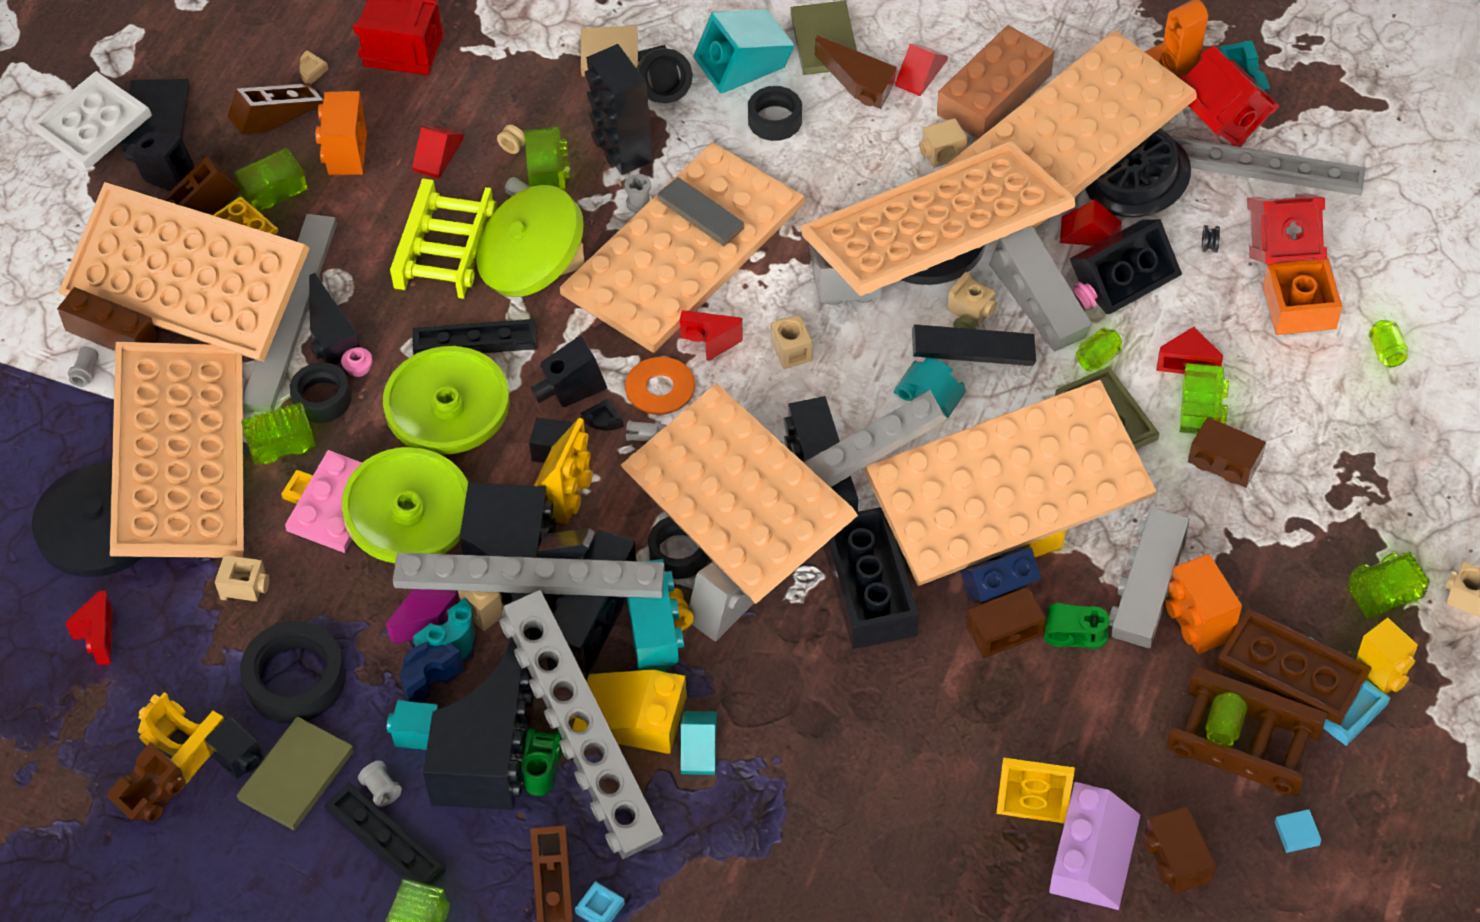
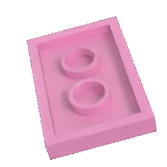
[285,450,362,553]

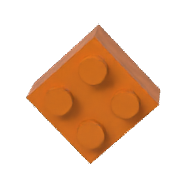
[315,91,368,175]
[1263,258,1342,335]
[1165,554,1242,655]

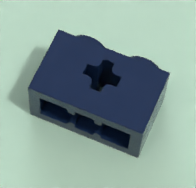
[960,546,1042,602]

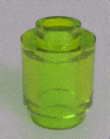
[1368,320,1409,368]
[1075,328,1122,372]
[1205,692,1248,746]

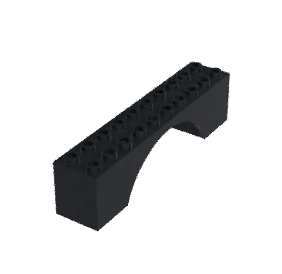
[423,483,556,810]

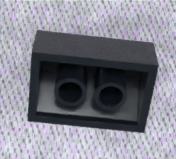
[1069,219,1182,314]

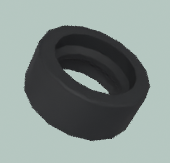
[637,48,693,103]
[748,86,802,141]
[289,362,351,423]
[648,517,709,579]

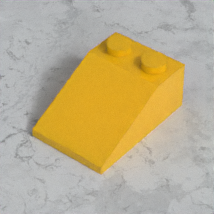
[572,670,687,754]
[996,758,1075,823]

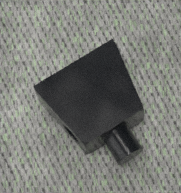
[126,132,195,191]
[530,335,607,407]

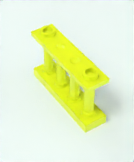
[390,179,497,299]

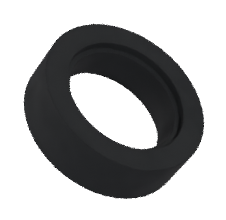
[240,621,346,723]

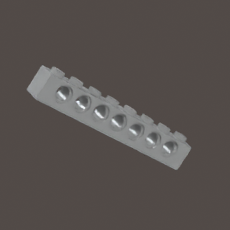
[499,590,663,860]

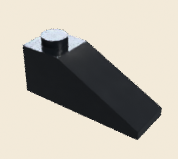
[309,273,360,365]

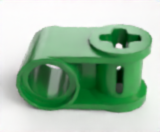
[1044,603,1109,649]
[521,727,563,796]

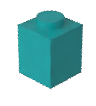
[387,700,438,750]

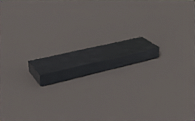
[412,319,537,355]
[912,324,1036,366]
[324,783,446,895]

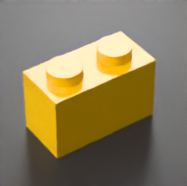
[1356,618,1418,694]

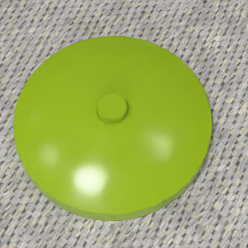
[476,185,583,297]
[383,346,510,455]
[342,447,468,563]

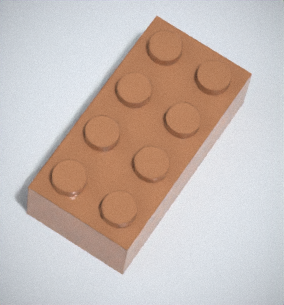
[937,25,1054,139]

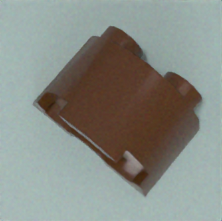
[105,742,186,823]

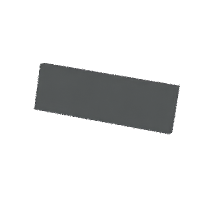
[658,177,744,246]

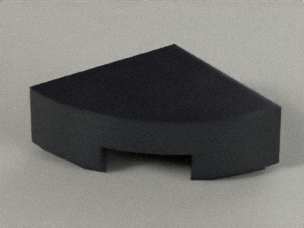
[580,399,624,431]

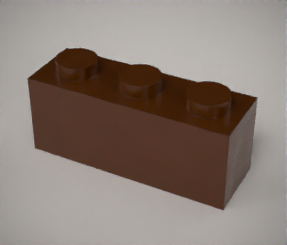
[57,287,158,351]

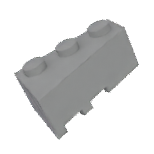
[688,561,754,642]

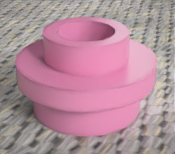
[1072,282,1098,311]
[341,347,373,377]

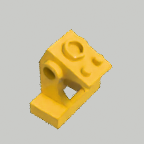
[138,692,225,784]

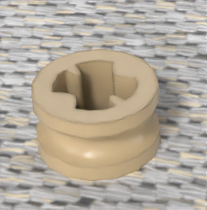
[497,125,527,154]

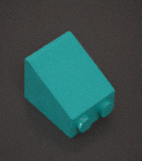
[693,9,795,93]

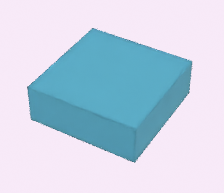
[1274,809,1321,853]
[575,881,625,922]

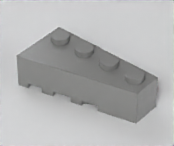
[989,226,1092,352]
[1109,507,1190,649]

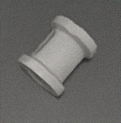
[624,174,652,213]
[358,761,402,807]

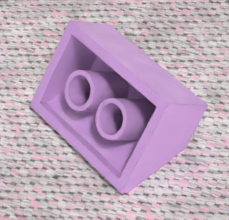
[1049,782,1140,910]

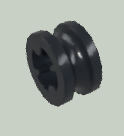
[1201,225,1220,253]

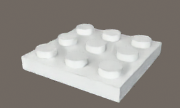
[31,71,152,170]

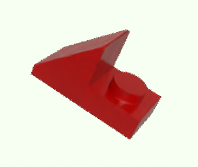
[679,310,743,361]
[66,591,113,665]

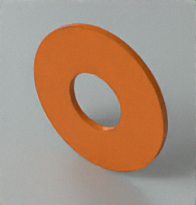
[625,357,695,415]

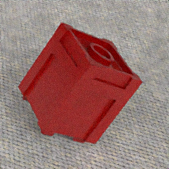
[353,0,444,76]
[1180,45,1280,147]
[1247,193,1327,264]

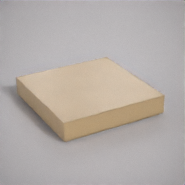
[581,26,638,77]

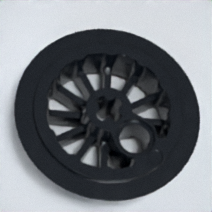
[1085,128,1191,217]

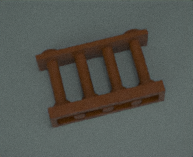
[1166,666,1328,797]

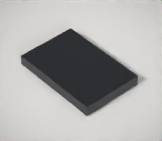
[121,79,190,151]

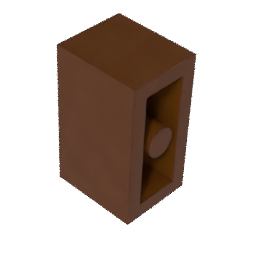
[1188,417,1266,488]
[966,587,1046,659]
[1142,806,1216,895]

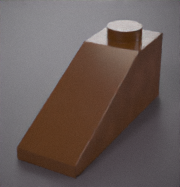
[814,35,897,109]
[227,83,323,134]
[162,156,240,214]
[530,824,573,922]

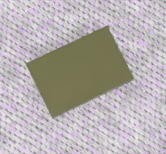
[790,0,857,75]
[1055,366,1160,450]
[237,716,354,831]

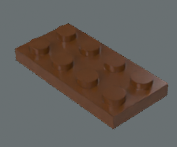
[1216,608,1371,726]

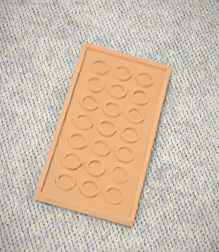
[941,30,1197,229]
[801,141,1075,296]
[560,142,805,353]
[59,182,310,362]
[110,342,244,558]
[864,380,1157,586]
[621,383,858,604]

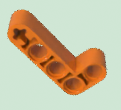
[1145,0,1208,78]

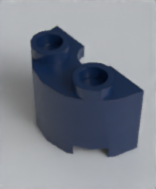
[400,642,464,703]

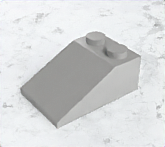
[809,243,881,305]

